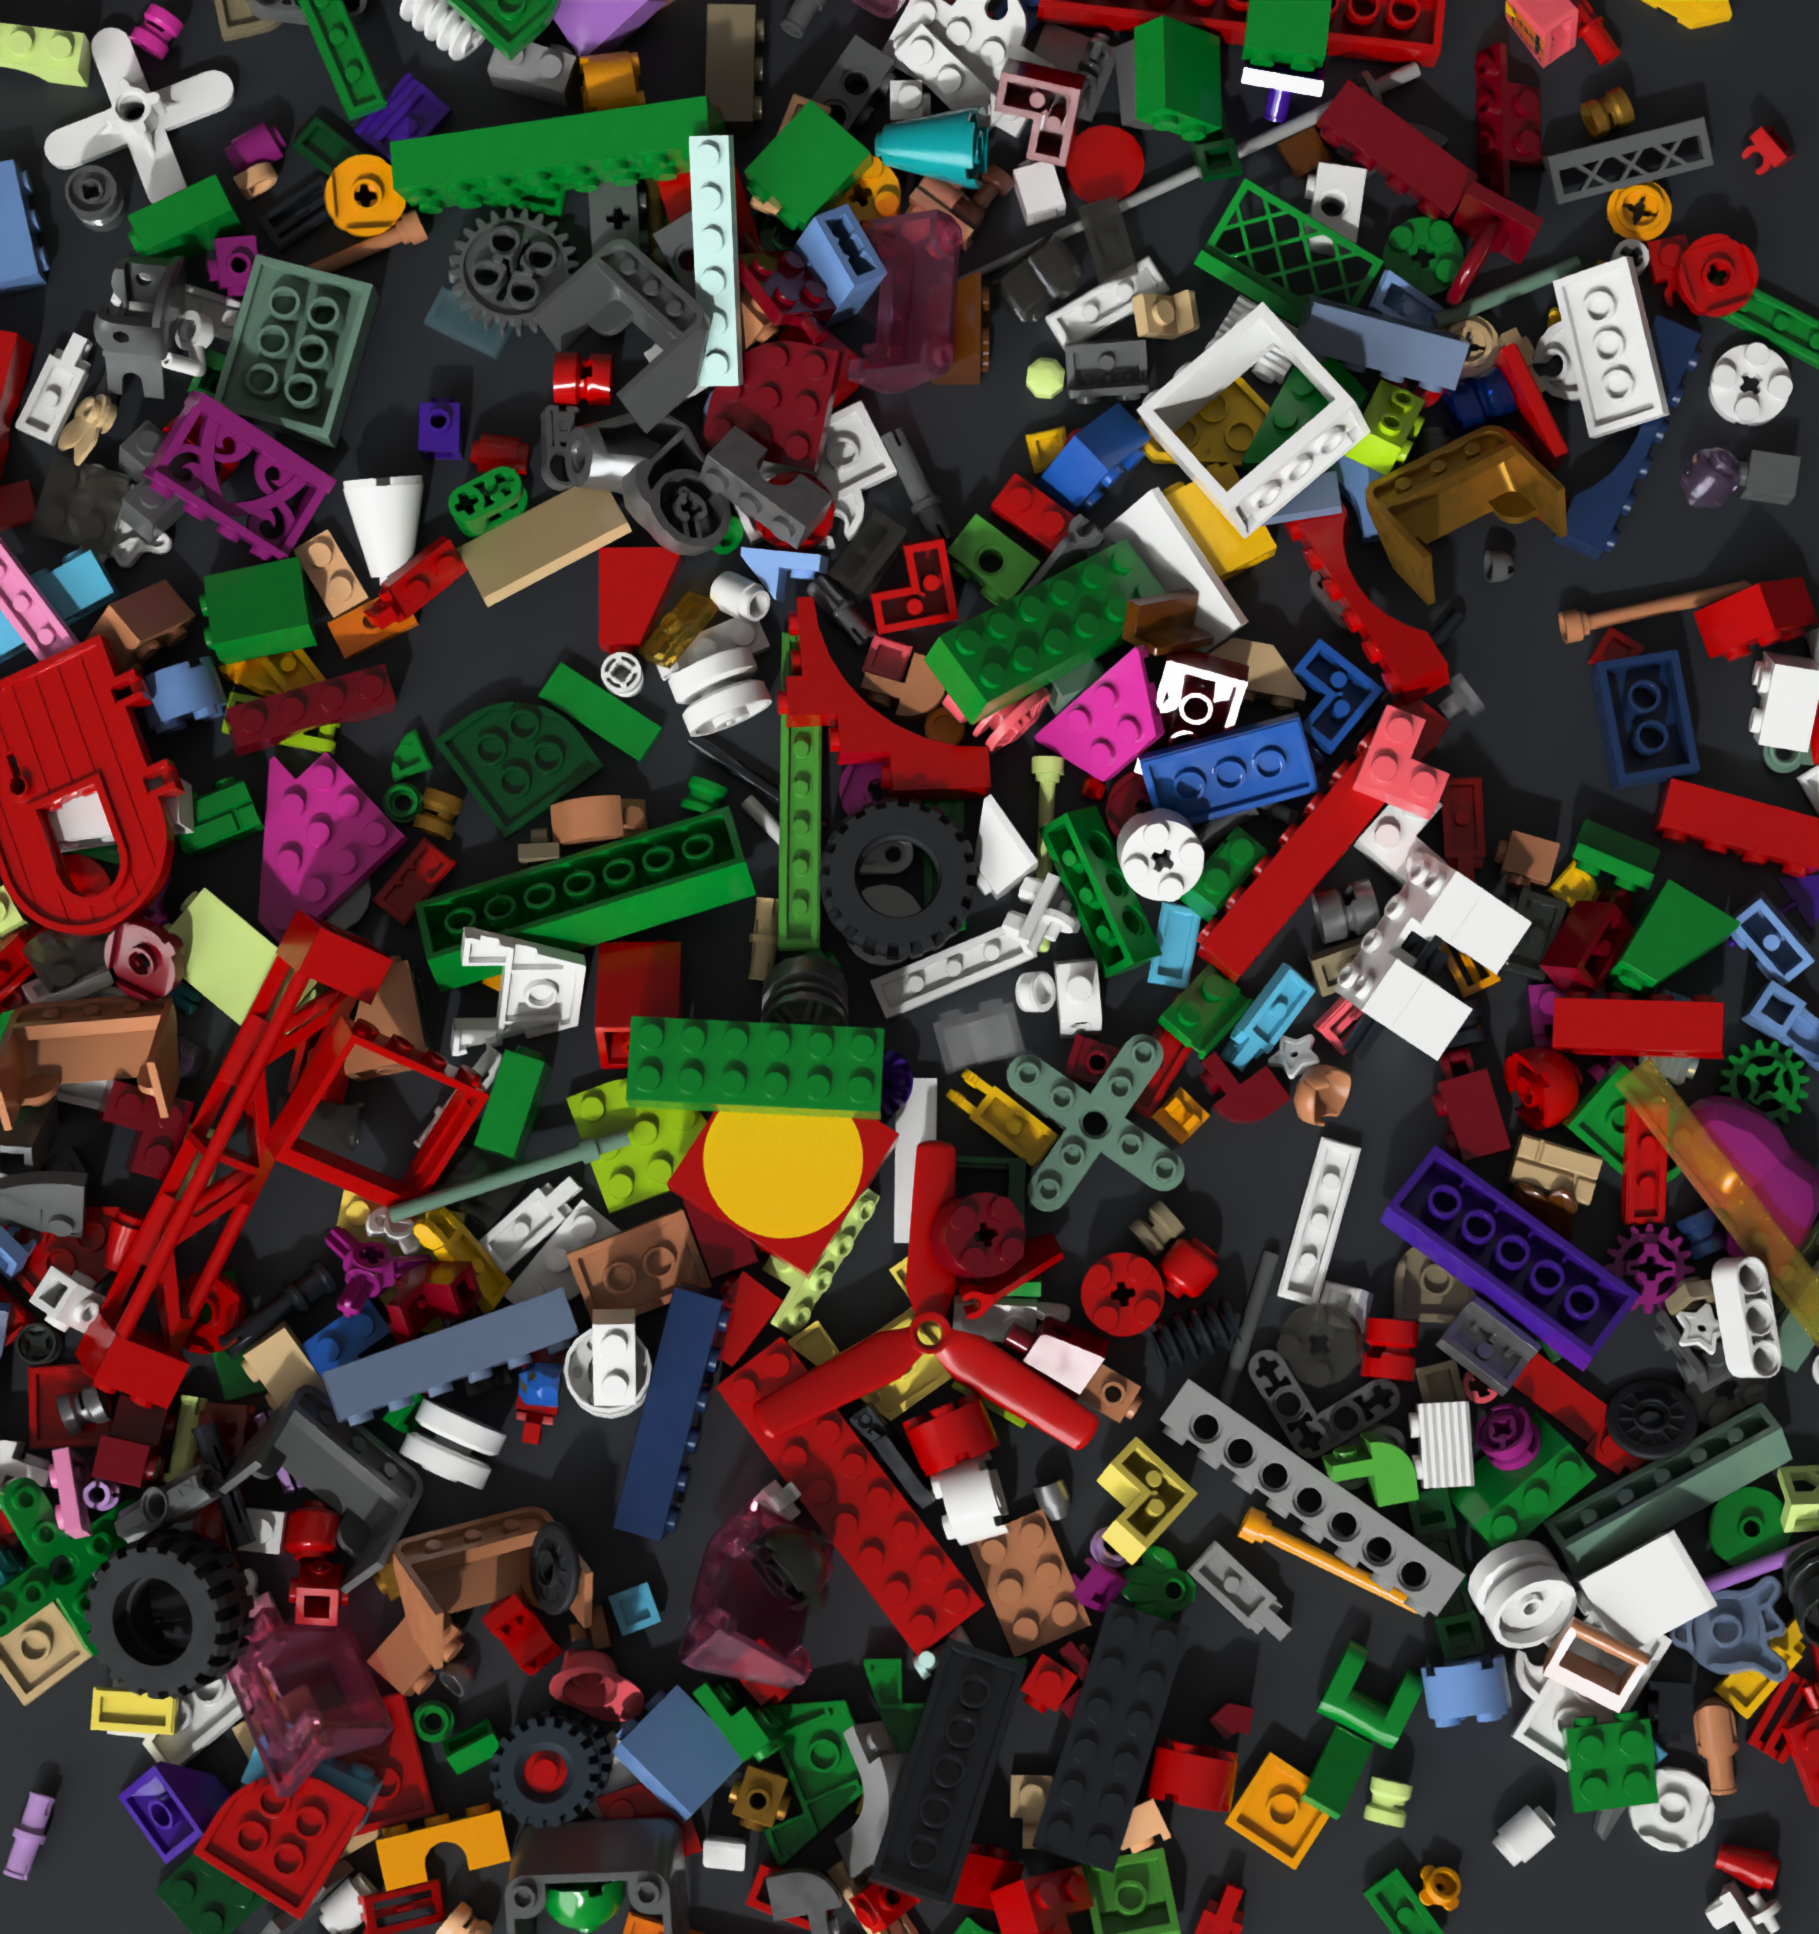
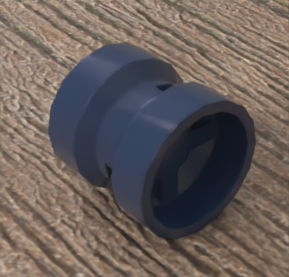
[1675,1206,1727,1260]

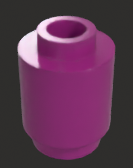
[224,121,287,174]

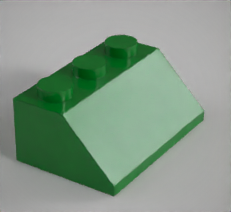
[1447,1411,1597,1551]

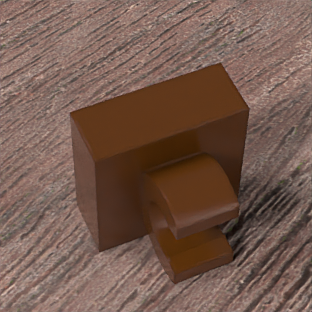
[569,1603,614,1650]

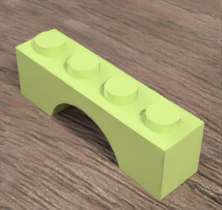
[0,23,93,87]

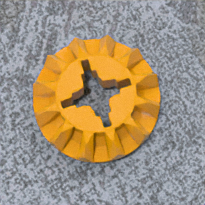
[1606,181,1672,243]

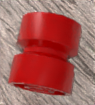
[553,351,615,406]
[1360,1318,1419,1381]

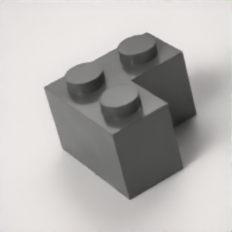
[118,419,204,545]

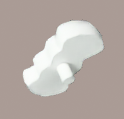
[365,1207,423,1256]

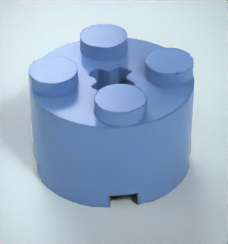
[143,656,228,735]
[1420,1654,1513,1728]

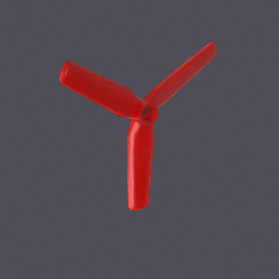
[753,1140,1099,1450]

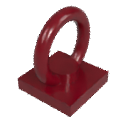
[1446,180,1544,306]

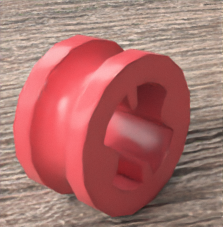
[1461,1370,1498,1403]

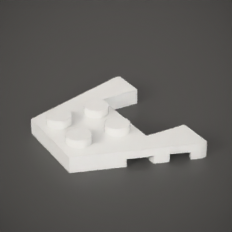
[450,927,586,1056]

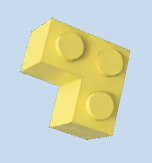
[1097,1436,1198,1565]

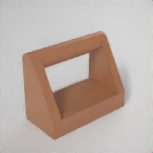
[1543,1617,1651,1713]

